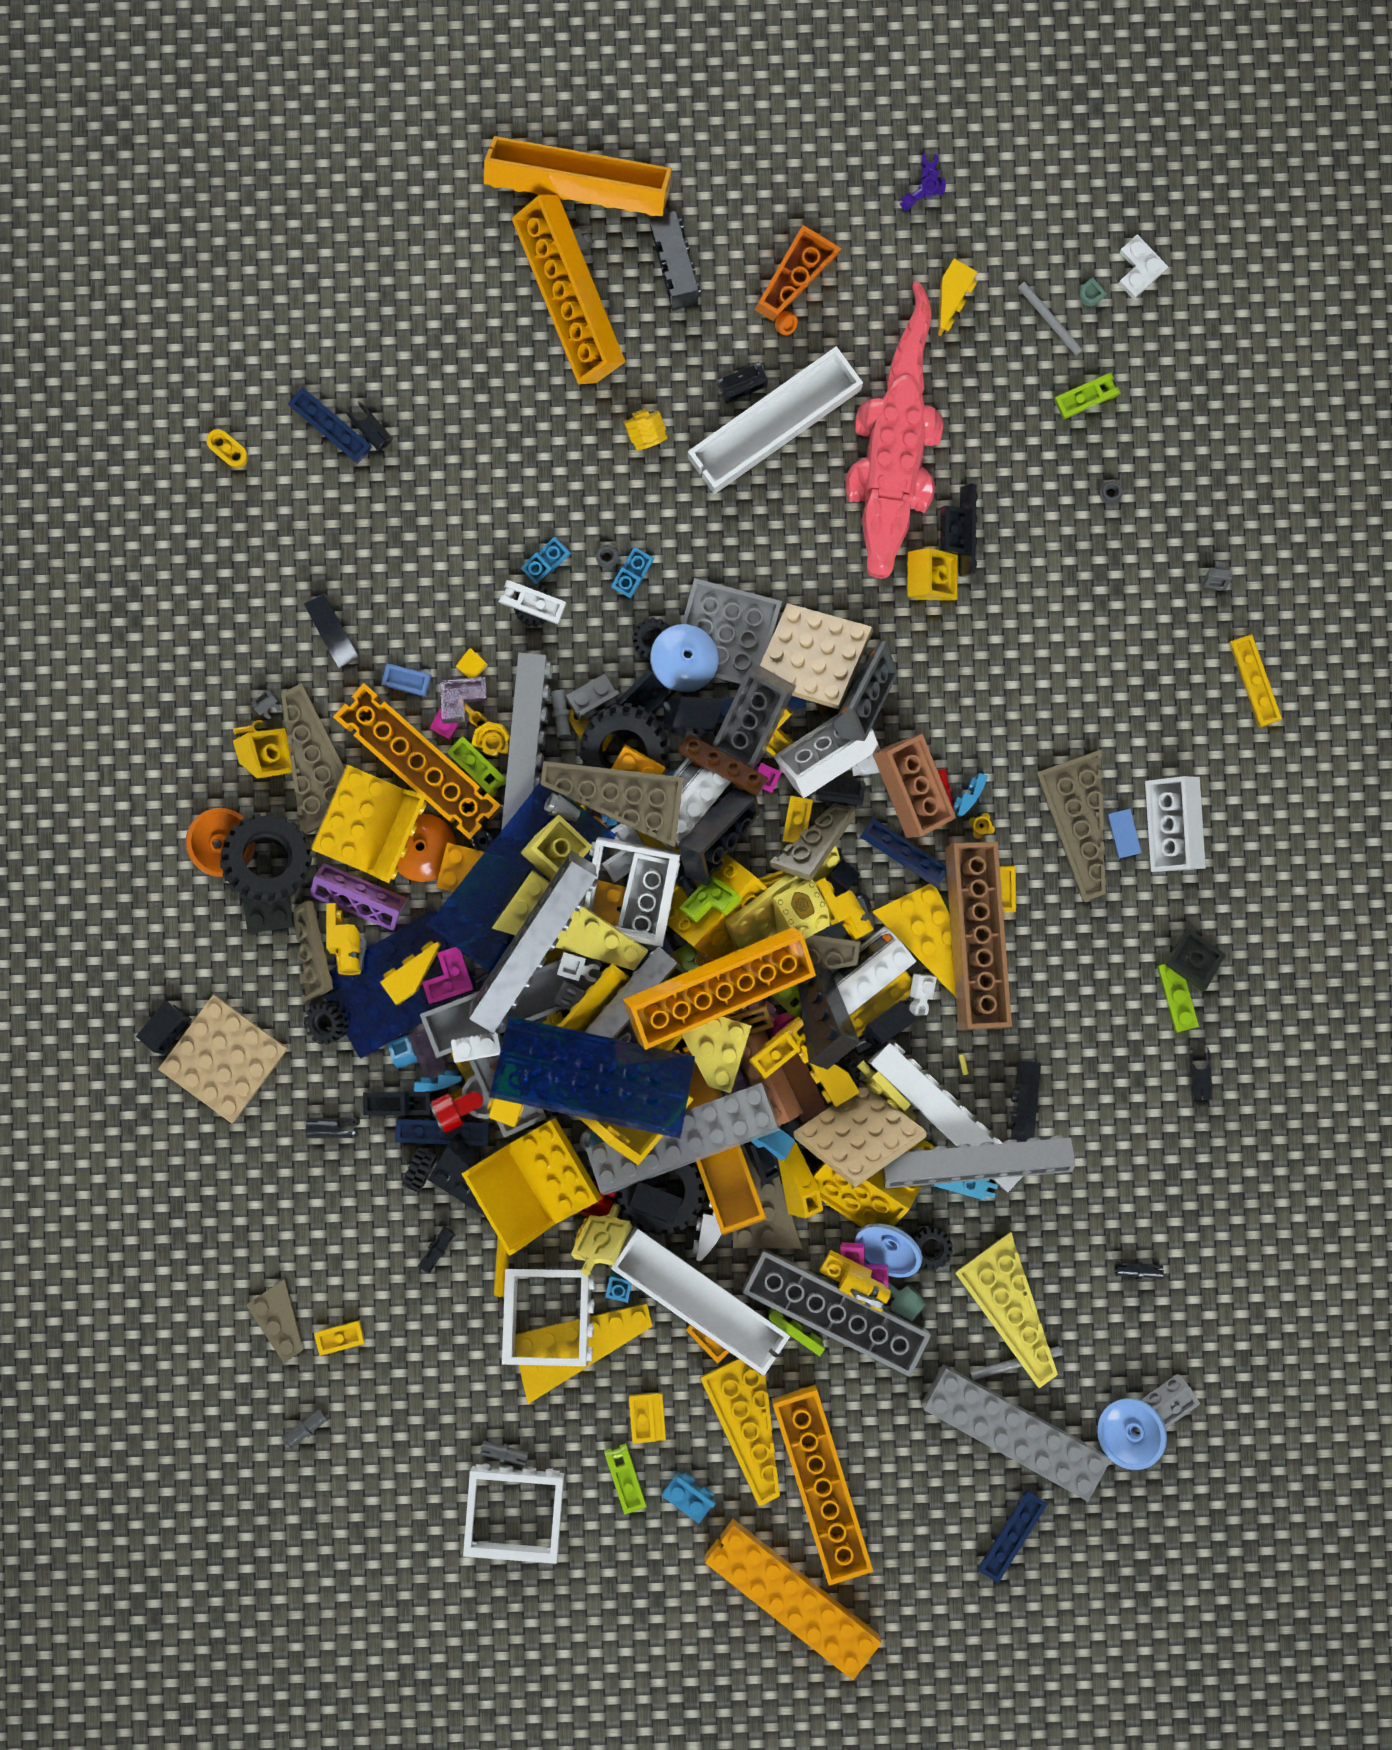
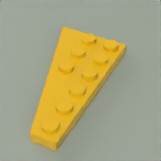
[872,884,956,998]
[515,1303,653,1404]
[699,1358,780,1507]

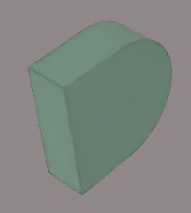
[1079,277,1107,306]

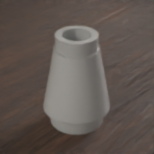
[544,793,581,822]

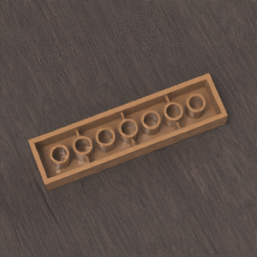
[945,842,1012,1031]

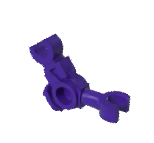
[900,154,946,211]

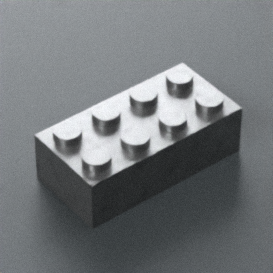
[712,664,796,769]

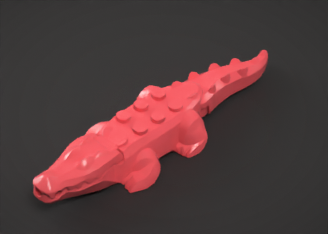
[845,282,943,579]

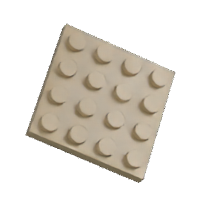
[760,603,873,710]
[158,995,288,1123]
[793,1084,926,1187]

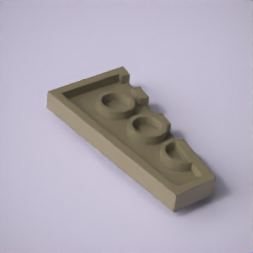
[770,803,855,881]
[294,901,333,1003]

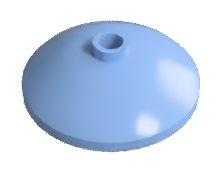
[650,624,719,693]
[855,1223,922,1277]
[1098,1398,1167,1470]

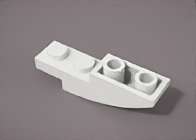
[692,1203,721,1261]

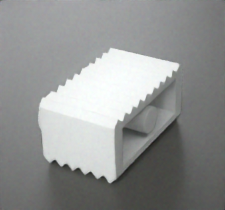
[451,1032,503,1063]

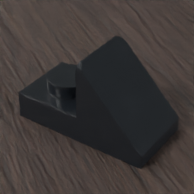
[826,860,860,897]

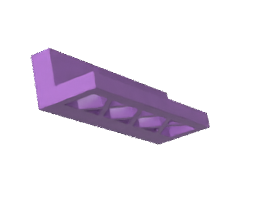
[309,863,407,931]

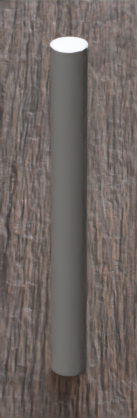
[1018,282,1083,356]
[970,1346,1062,1381]

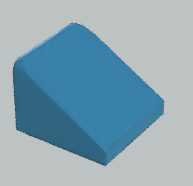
[387,1035,418,1069]

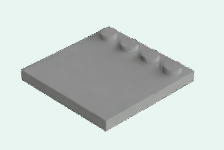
[682,578,782,685]

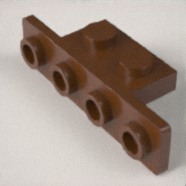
[678,734,768,796]

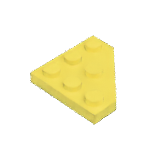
[681,1017,752,1093]

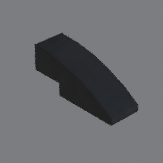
[304,593,359,668]
[363,1091,438,1116]
[743,1141,781,1184]

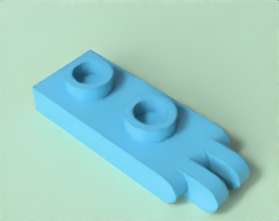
[933,1179,998,1200]

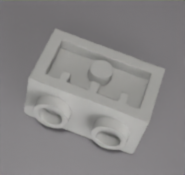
[565,674,620,721]
[1141,1374,1200,1428]

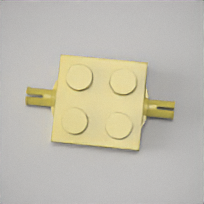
[856,1060,918,1121]
[571,1204,633,1276]

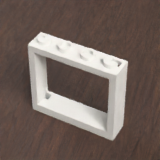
[583,837,681,947]
[502,1269,595,1366]
[463,1463,565,1564]

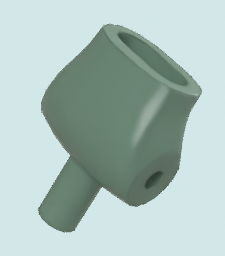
[888,1282,927,1323]

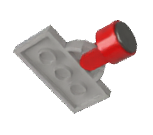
[430,1034,546,1138]

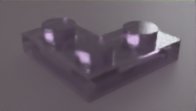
[440,677,488,724]
[408,1028,448,1078]

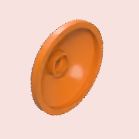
[186,808,256,877]
[397,813,457,882]

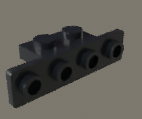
[940,483,978,577]
[613,669,676,742]
[1009,1061,1041,1142]

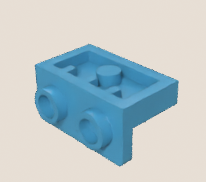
[662,1471,716,1524]

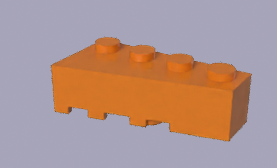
[754,225,842,322]

